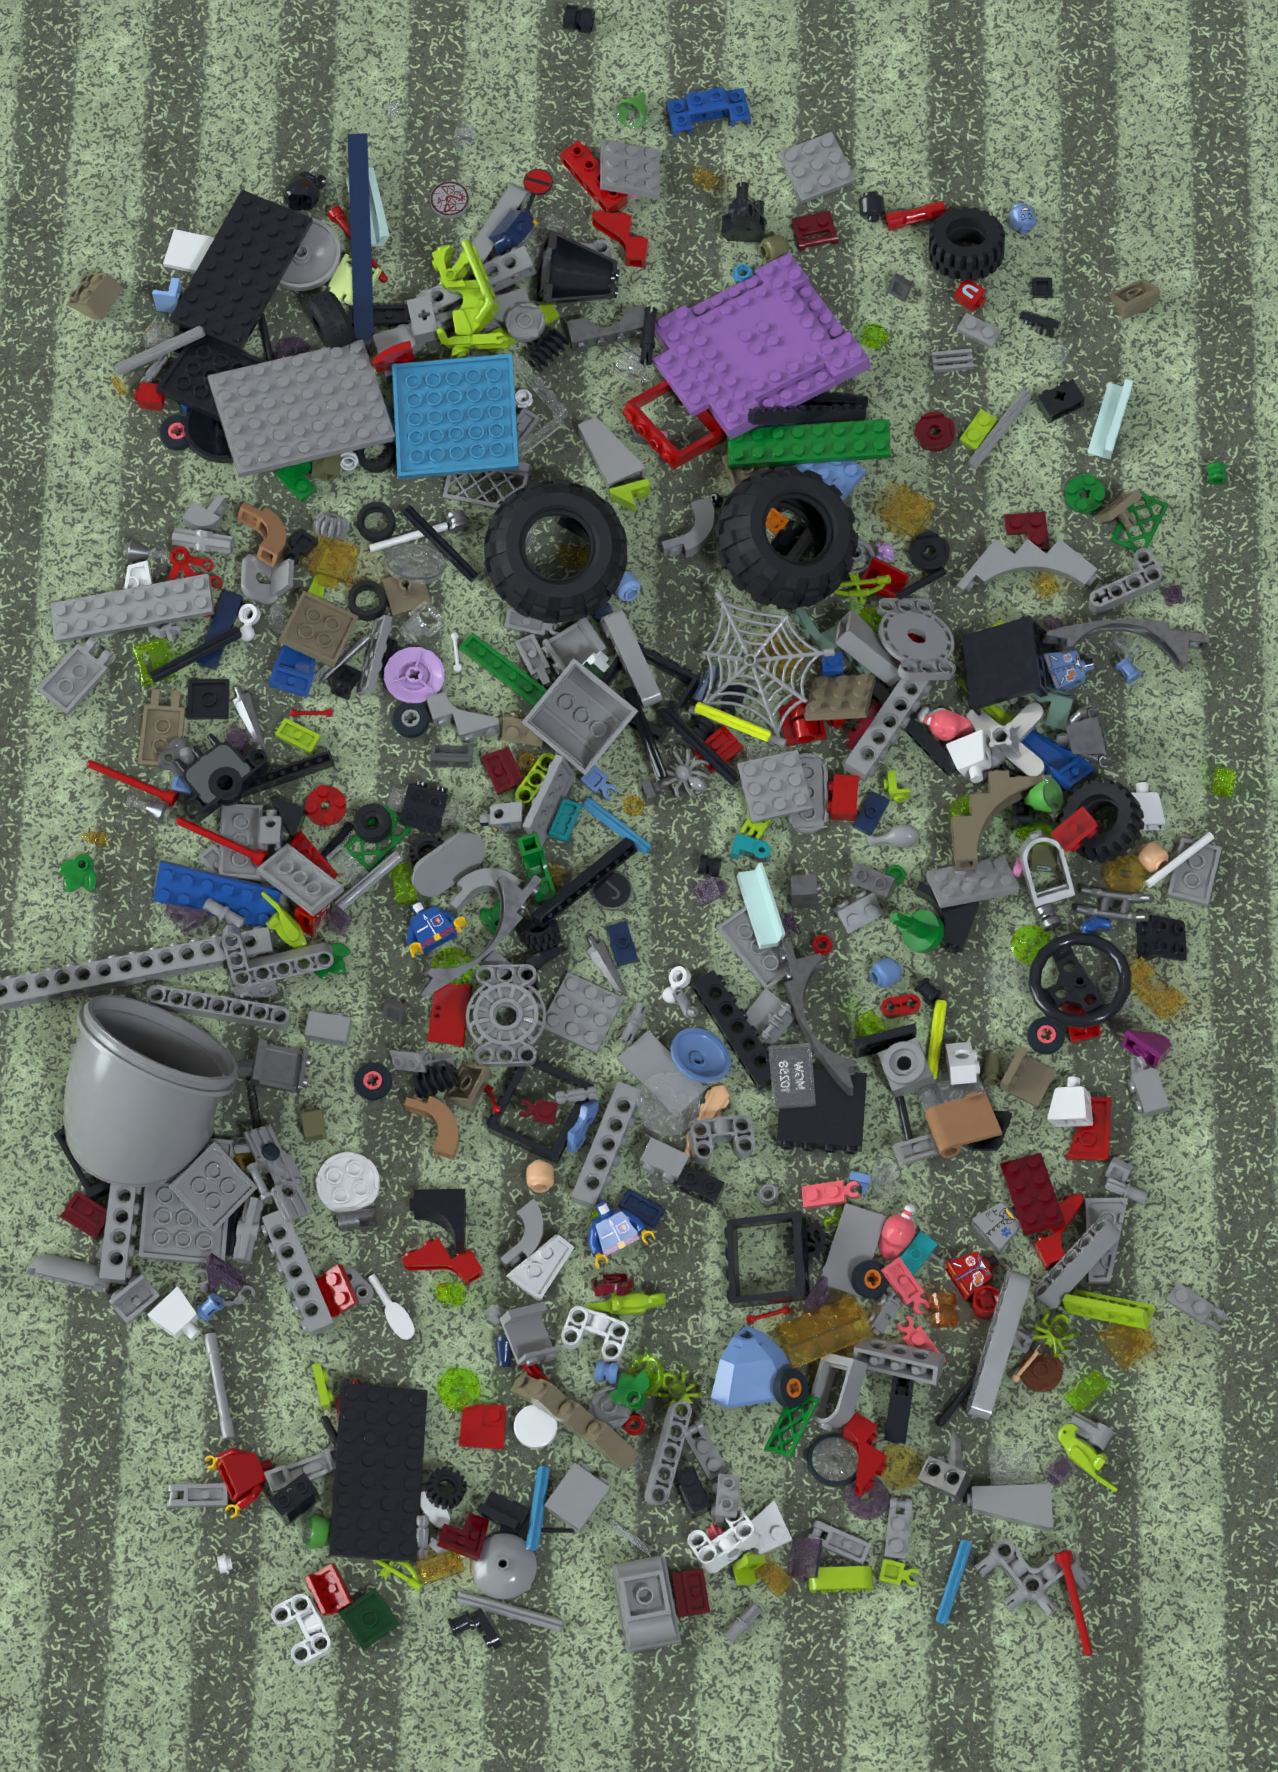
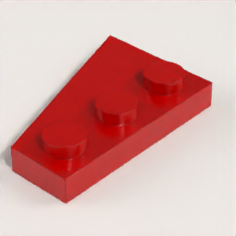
[290,830,338,880]
[1065,1097,1112,1161]

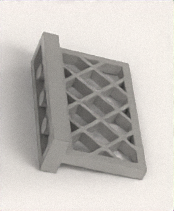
[442,462,533,509]

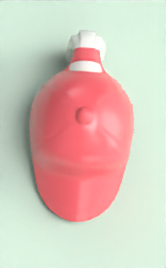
[918,706,973,742]
[879,1204,916,1260]

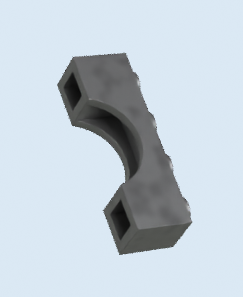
[567,304,645,351]

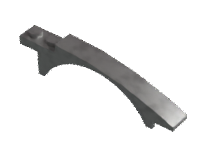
[1042,619,1209,670]
[417,875,541,999]
[779,941,856,1096]

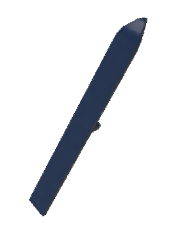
[347,133,374,353]

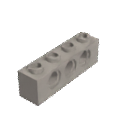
[853,1335,945,1385]

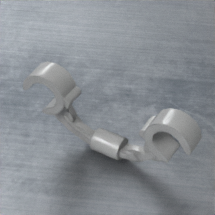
[194,1269,256,1307]

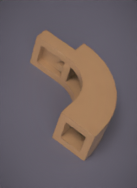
[237,502,286,568]
[404,1096,459,1160]

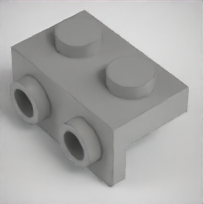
[832,889,884,934]
[109,1274,161,1325]
[711,1474,740,1525]

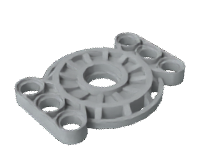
[876,598,956,680]
[466,964,547,1067]

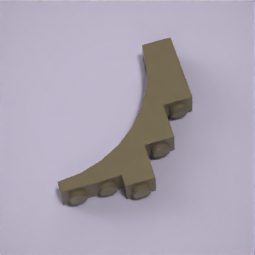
[951,770,1052,871]
[510,1373,638,1471]

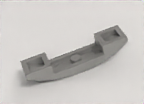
[264,1446,336,1493]

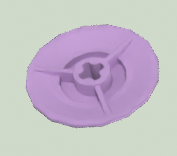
[384,647,445,703]

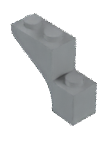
[426,692,500,743]

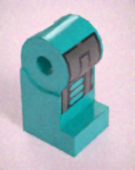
[730,833,771,863]

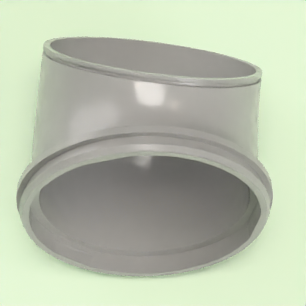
[64,995,238,1187]

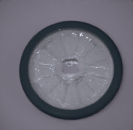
[807,1434,858,1487]

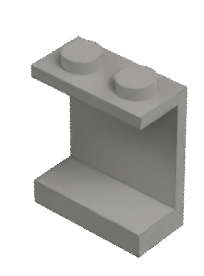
[500,1302,563,1366]

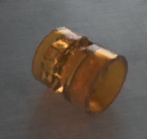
[928,1292,959,1328]

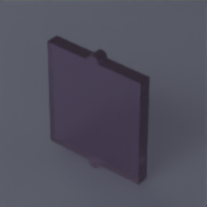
[787,1537,823,1580]

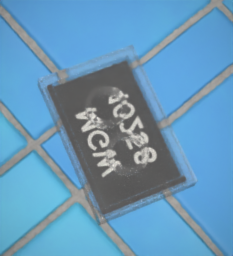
[768,1043,816,1109]

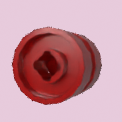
[972,1285,1000,1320]

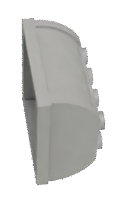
[521,658,638,775]

